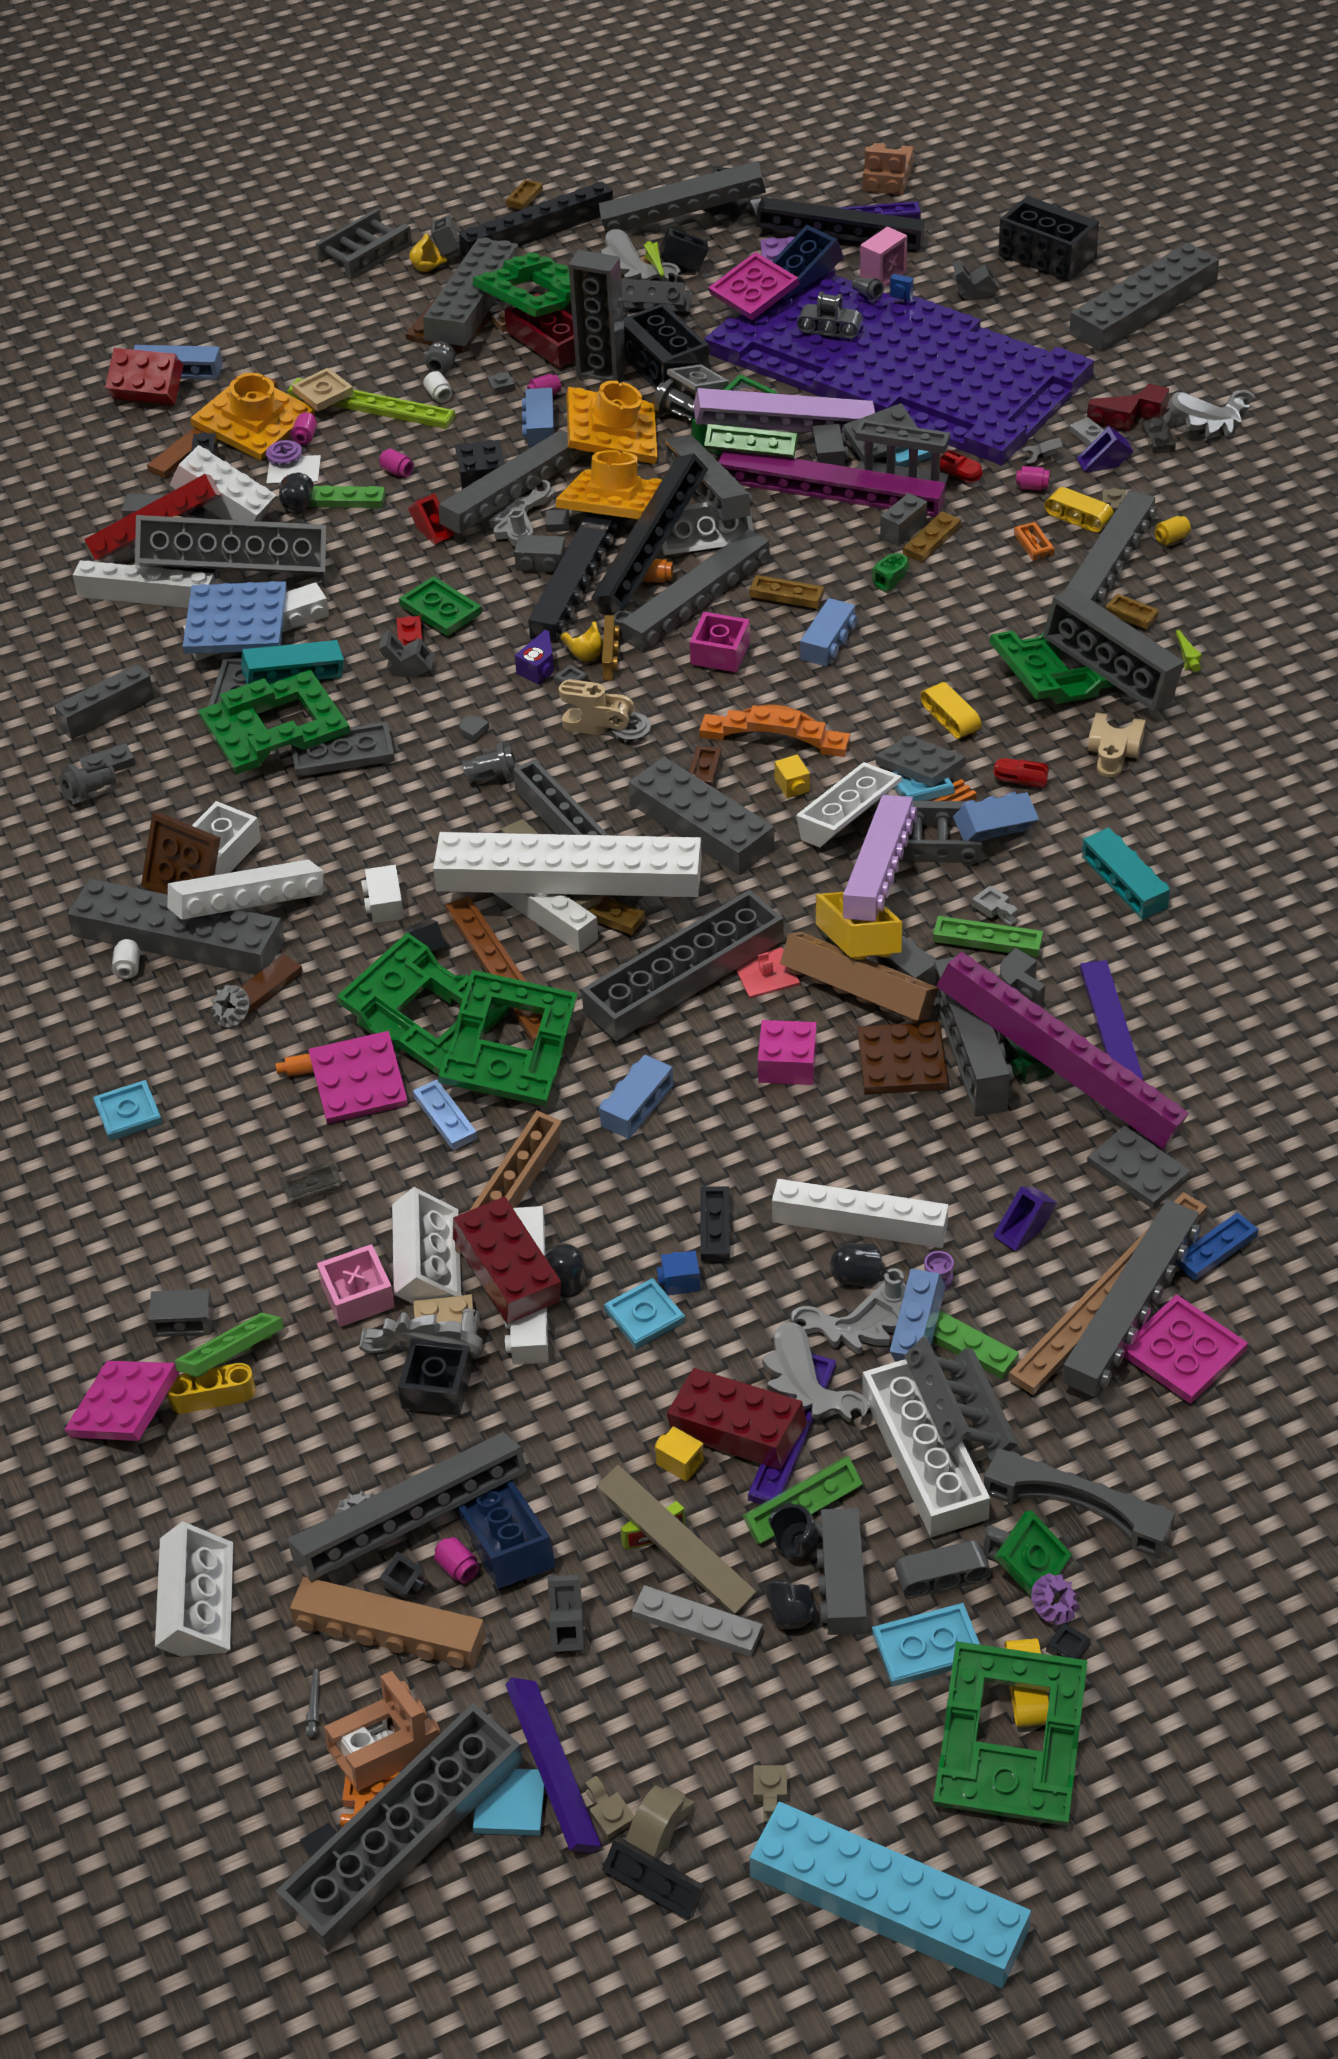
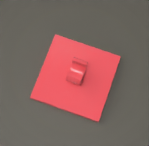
[736,947,800,999]

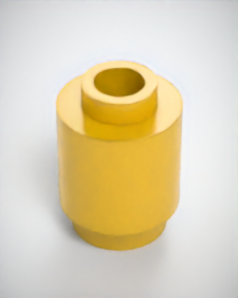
[1154,516,1191,546]

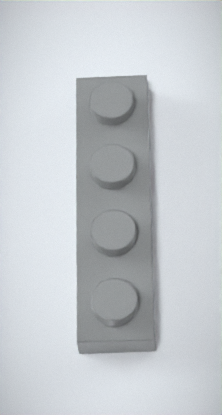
[632,1585,763,1657]

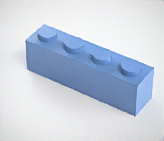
[133,345,223,380]

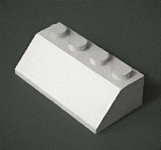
[662,502,754,556]
[796,762,902,847]
[392,1187,461,1304]
[155,1521,233,1657]

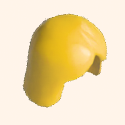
[409,233,447,272]
[561,622,603,662]

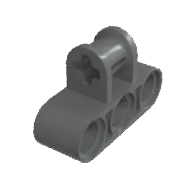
[797,291,863,339]

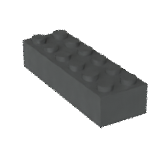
[569,250,627,382]
[1043,588,1185,712]
[628,757,775,875]
[934,957,1013,1117]

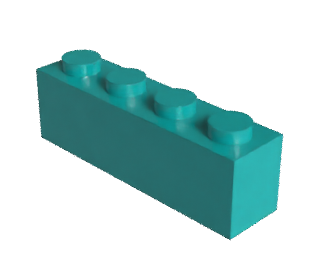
[241,640,344,684]
[1082,828,1170,920]

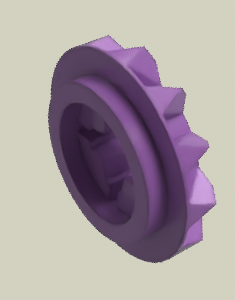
[266,440,302,466]
[1031,1573,1080,1625]

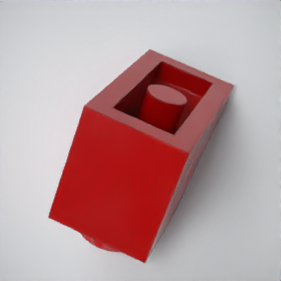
[407,493,455,545]

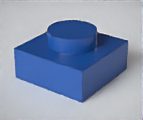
[890,274,913,301]

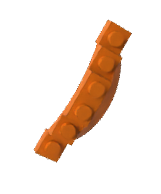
[699,705,850,757]

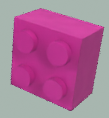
[689,612,750,672]
[758,1020,817,1085]

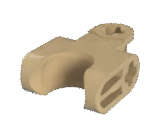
[559,679,635,735]
[1087,712,1146,777]

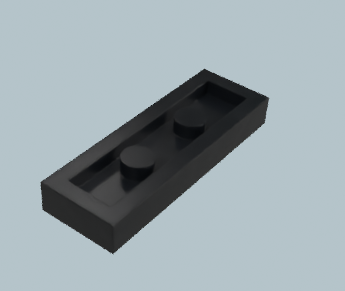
[700,1186,730,1261]
[602,1837,705,1920]

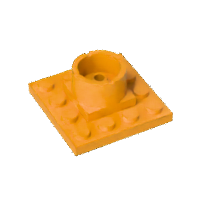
[190,373,315,461]
[566,381,657,464]
[556,450,662,519]

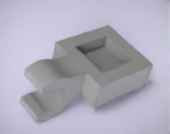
[1020,438,1062,465]
[972,886,1018,926]

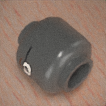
[424,341,455,374]

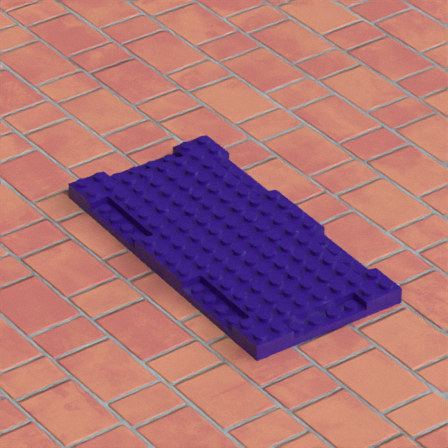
[704,268,1094,466]

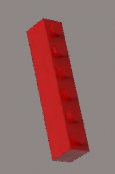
[84,474,222,561]

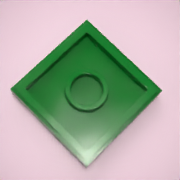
[994,1510,1072,1598]

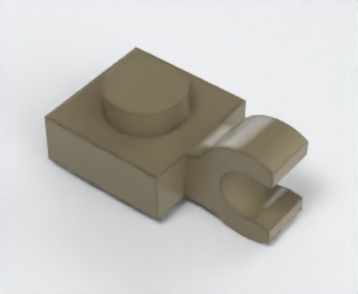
[1102,488,1126,513]
[753,1765,787,1823]
[585,1776,634,1841]

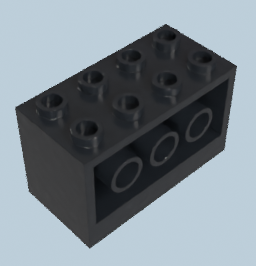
[998,196,1099,282]
[624,303,711,391]

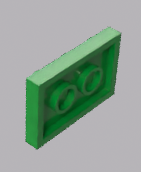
[399,576,482,636]

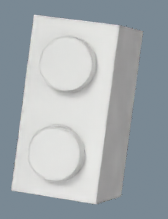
[361,865,404,924]

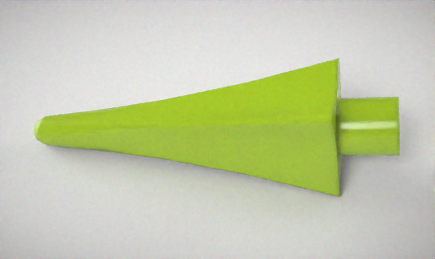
[643,241,665,277]
[1175,630,1202,672]

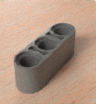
[894,1541,991,1598]

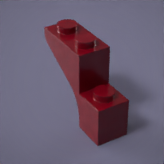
[1087,383,1170,432]

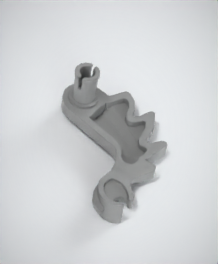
[601,229,680,282]
[1163,390,1255,438]
[489,480,555,547]
[791,1268,906,1354]
[359,1309,483,1358]
[762,1322,871,1424]

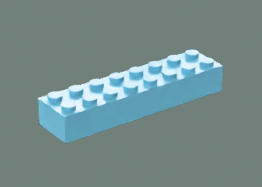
[749,1801,1031,1989]

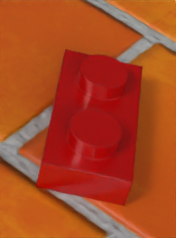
[397,616,422,645]

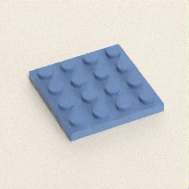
[183,581,287,654]

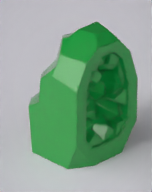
[872,553,910,592]

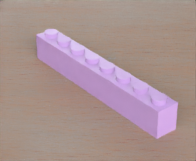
[694,388,875,433]
[843,795,917,921]

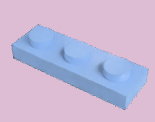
[413,1080,477,1150]

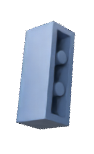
[522,388,554,447]
[800,598,858,667]
[953,792,1039,841]
[599,1054,674,1139]
[890,1269,946,1362]

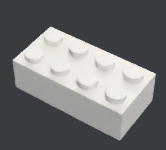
[170,445,276,522]

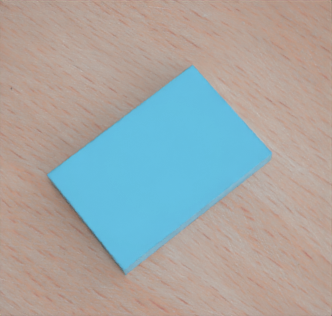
[872,1603,980,1687]

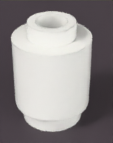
[423,371,452,403]
[112,939,140,979]

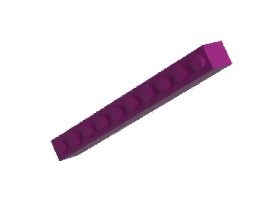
[718,451,946,517]
[936,952,1189,1149]

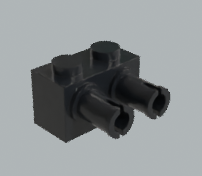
[659,227,709,272]

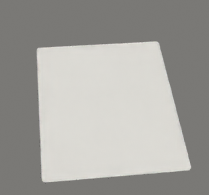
[266,455,321,483]

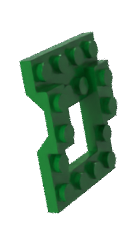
[472,252,571,317]
[989,631,1115,704]
[198,670,351,775]
[337,933,510,1075]
[438,970,578,1107]
[933,1641,1088,1826]

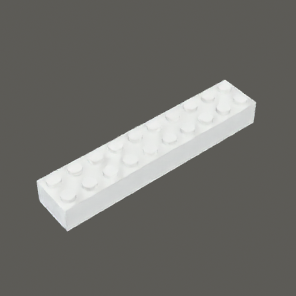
[433,832,702,897]

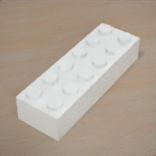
[863,1359,990,1537]

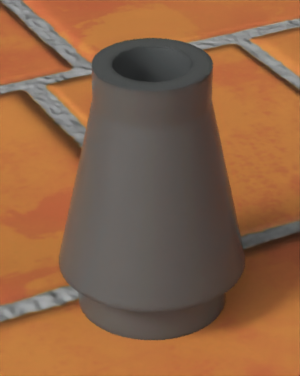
[852,277,884,300]

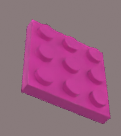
[708,252,799,320]
[308,1031,408,1124]
[1124,1294,1248,1404]
[64,1361,180,1441]

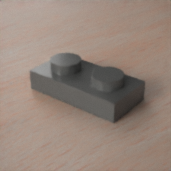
[80,743,136,772]

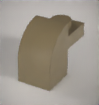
[626,1785,695,1857]

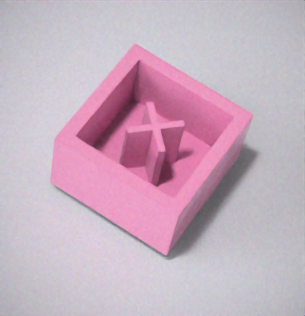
[860,227,907,287]
[317,1244,395,1327]

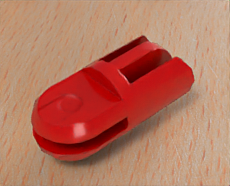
[940,449,983,483]
[993,758,1049,788]

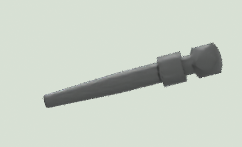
[305,1669,319,1739]

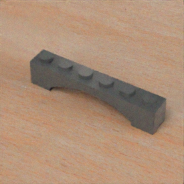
[984,1448,1175,1559]

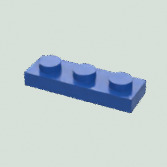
[1176,1212,1258,1281]

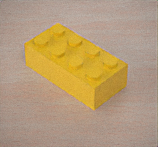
[816,892,902,960]

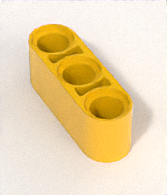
[1044,487,1114,533]
[920,682,982,739]
[167,1363,256,1414]
[1004,1638,1049,1728]

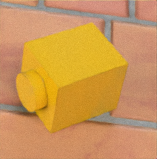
[774,754,810,799]
[655,1426,704,1482]

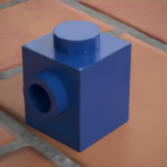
[656,1250,701,1295]

